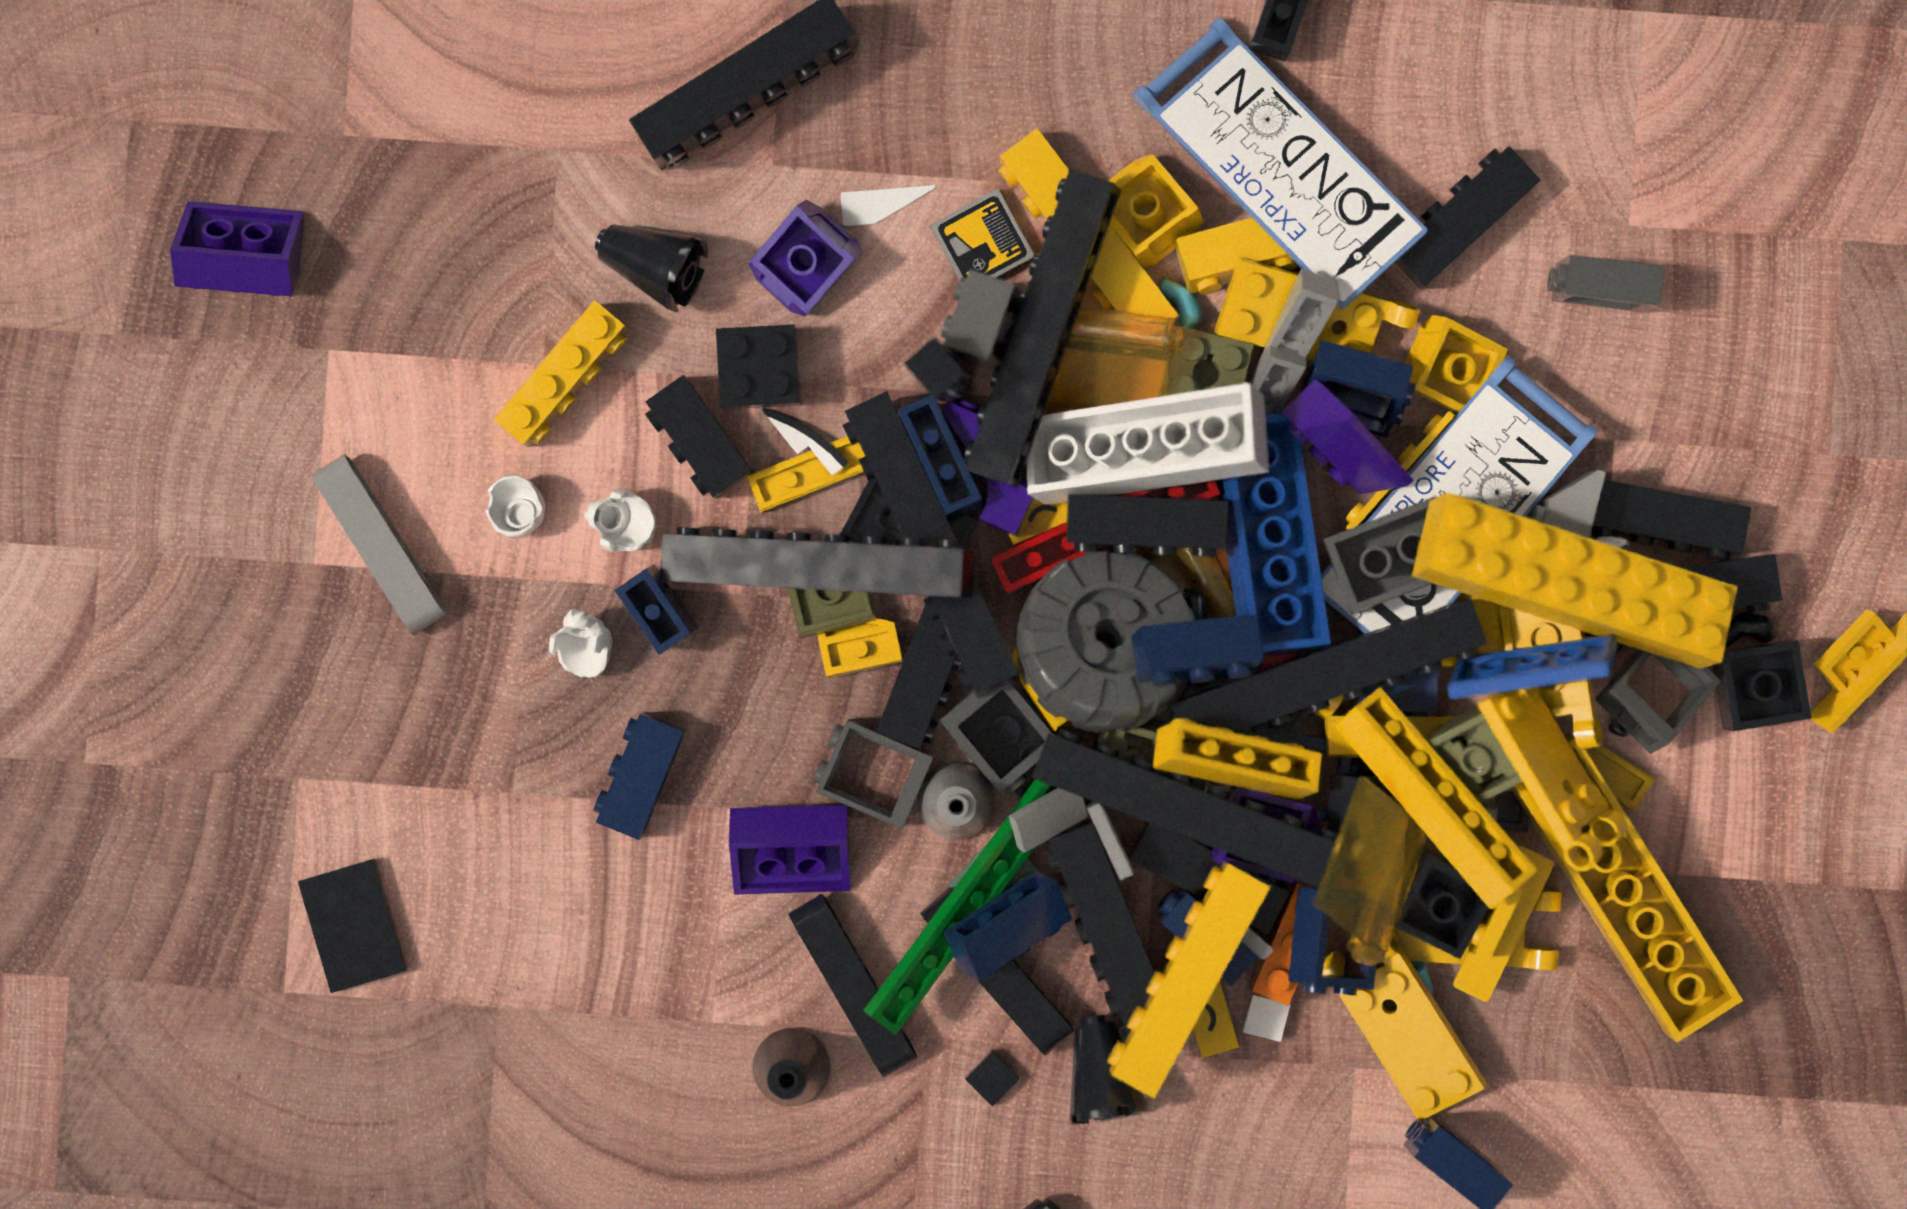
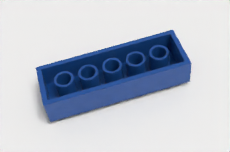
[1217,413,1331,657]

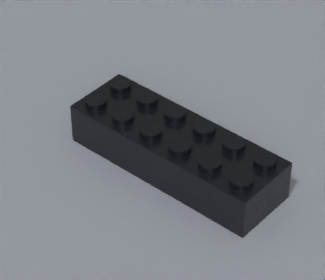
[628,0,857,170]
[1045,819,1155,1044]

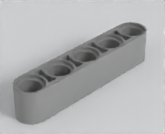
[312,454,447,635]

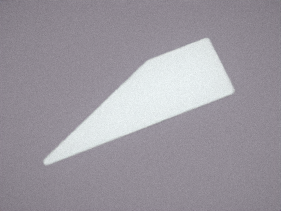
[840,185,935,226]

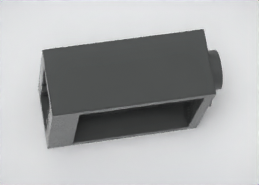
[1547,255,1665,313]
[1595,649,1721,754]
[939,683,1051,793]
[813,719,934,829]

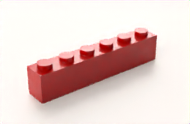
[990,480,1220,594]

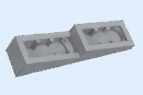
[1249,269,1339,415]

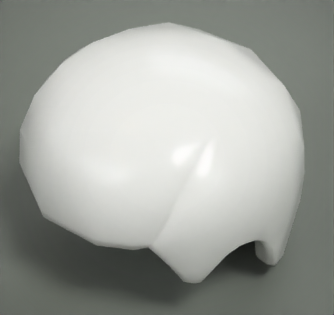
[485,475,545,539]

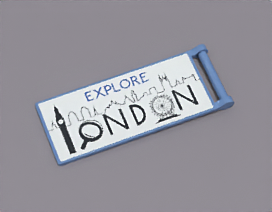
[1132,17,1427,309]
[1321,355,1599,634]

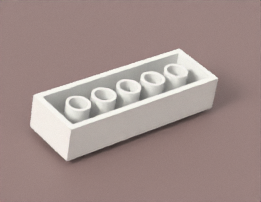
[1026,383,1269,505]

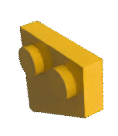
[817,618,903,679]

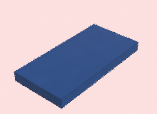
[1448,634,1618,699]

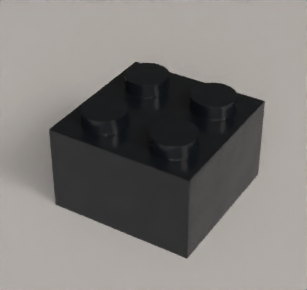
[716,324,801,410]
[1712,640,1811,731]
[1383,845,1489,959]

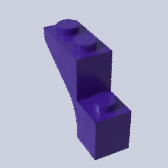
[943,399,1034,537]

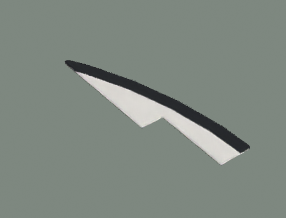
[762,408,848,476]

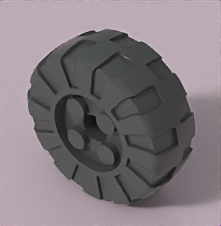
[1016,549,1196,733]

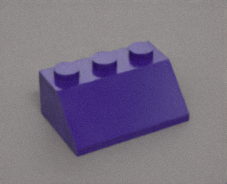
[170,201,304,297]
[1282,379,1414,494]
[729,805,850,895]

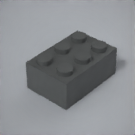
[941,269,1021,371]
[1323,496,1437,615]

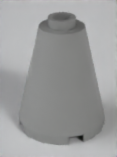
[918,762,995,840]

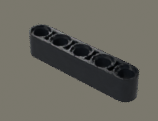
[920,888,1075,1056]
[788,894,918,1078]

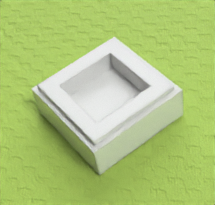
[1242,993,1290,1042]

